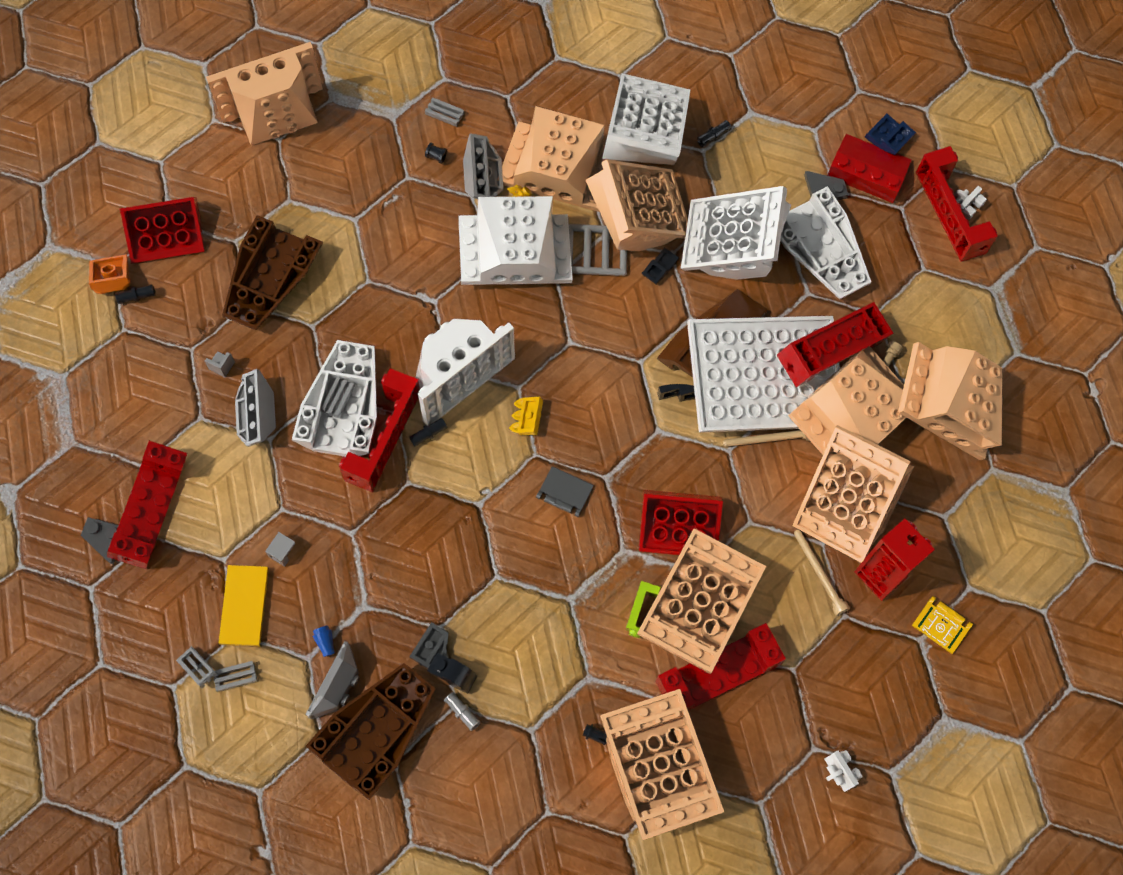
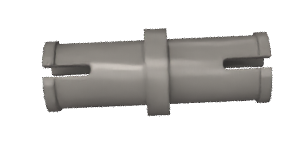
[444,692,481,731]

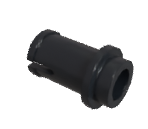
[582,724,607,746]

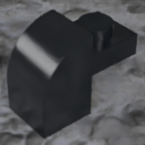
[427,653,477,694]

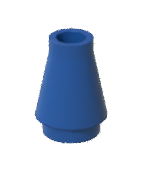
[312,625,335,657]

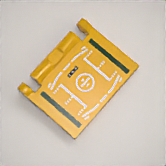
[912,596,973,654]

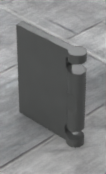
[536,466,594,517]

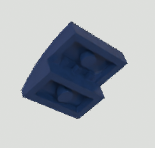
[865,113,916,155]

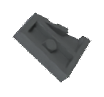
[804,171,849,200]
[81,517,118,565]
[409,622,448,669]

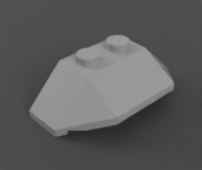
[463,133,504,199]
[235,369,276,447]
[305,641,360,719]

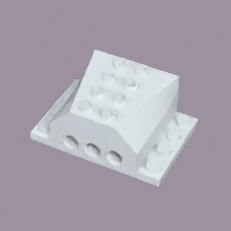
[602,73,690,165]
[681,186,791,280]
[459,196,572,285]
[416,319,515,426]

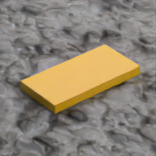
[218,565,269,647]

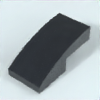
[642,247,679,285]
[657,384,695,402]

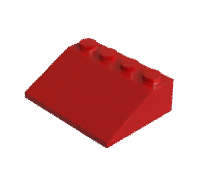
[827,134,912,203]
[120,197,205,264]
[639,490,723,555]

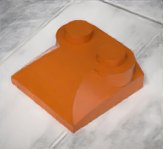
[89,254,131,294]

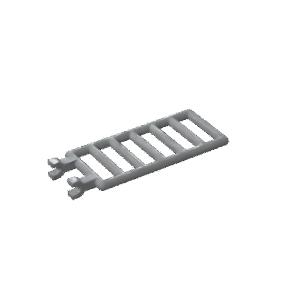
[569,224,627,276]

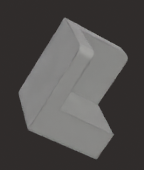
[205,351,235,377]
[265,532,295,567]

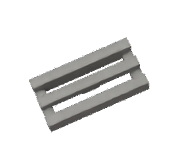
[425,97,464,127]
[321,377,355,418]
[176,646,218,688]
[214,661,258,692]

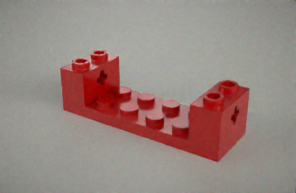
[916,146,998,262]
[777,302,894,387]
[339,368,420,493]
[107,440,188,569]
[854,518,935,601]
[655,623,786,711]

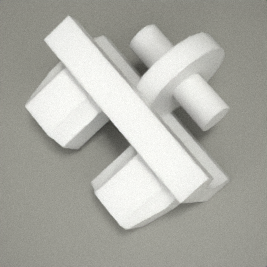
[954,186,987,220]
[824,750,862,792]

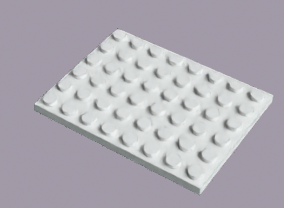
[687,316,840,433]

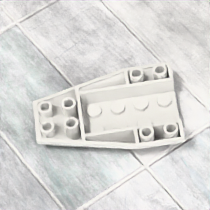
[780,186,871,299]
[292,340,377,457]

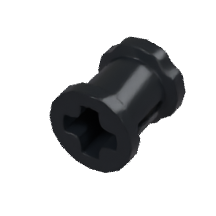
[425,142,448,164]

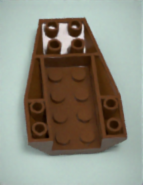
[222,215,323,330]
[657,289,767,378]
[306,663,436,800]

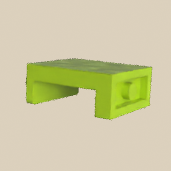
[626,581,661,638]

